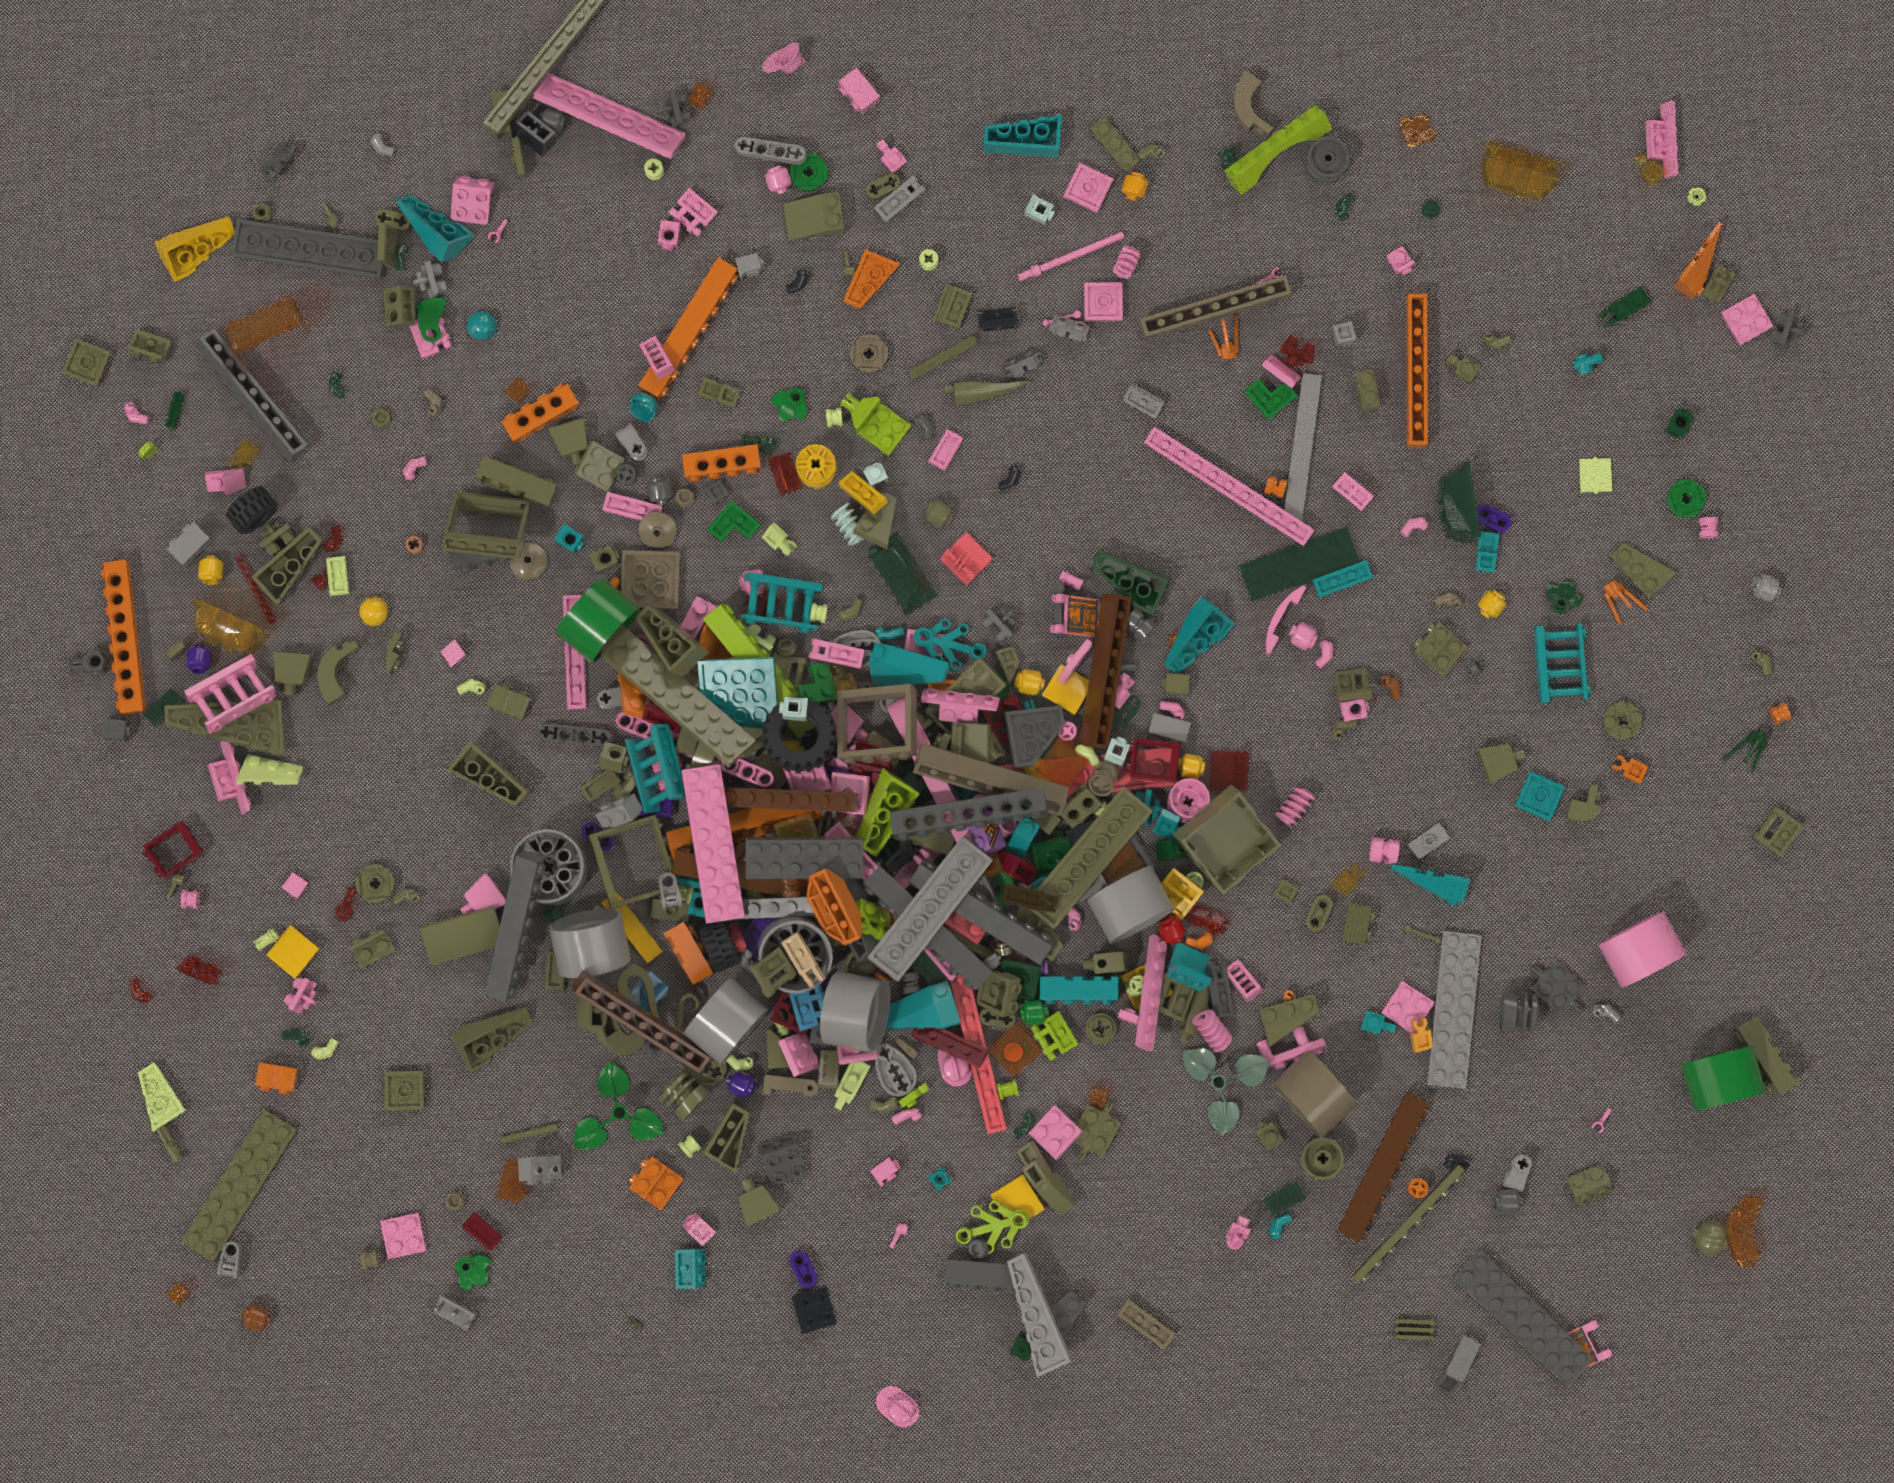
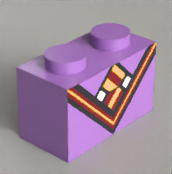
[967,810,1006,854]

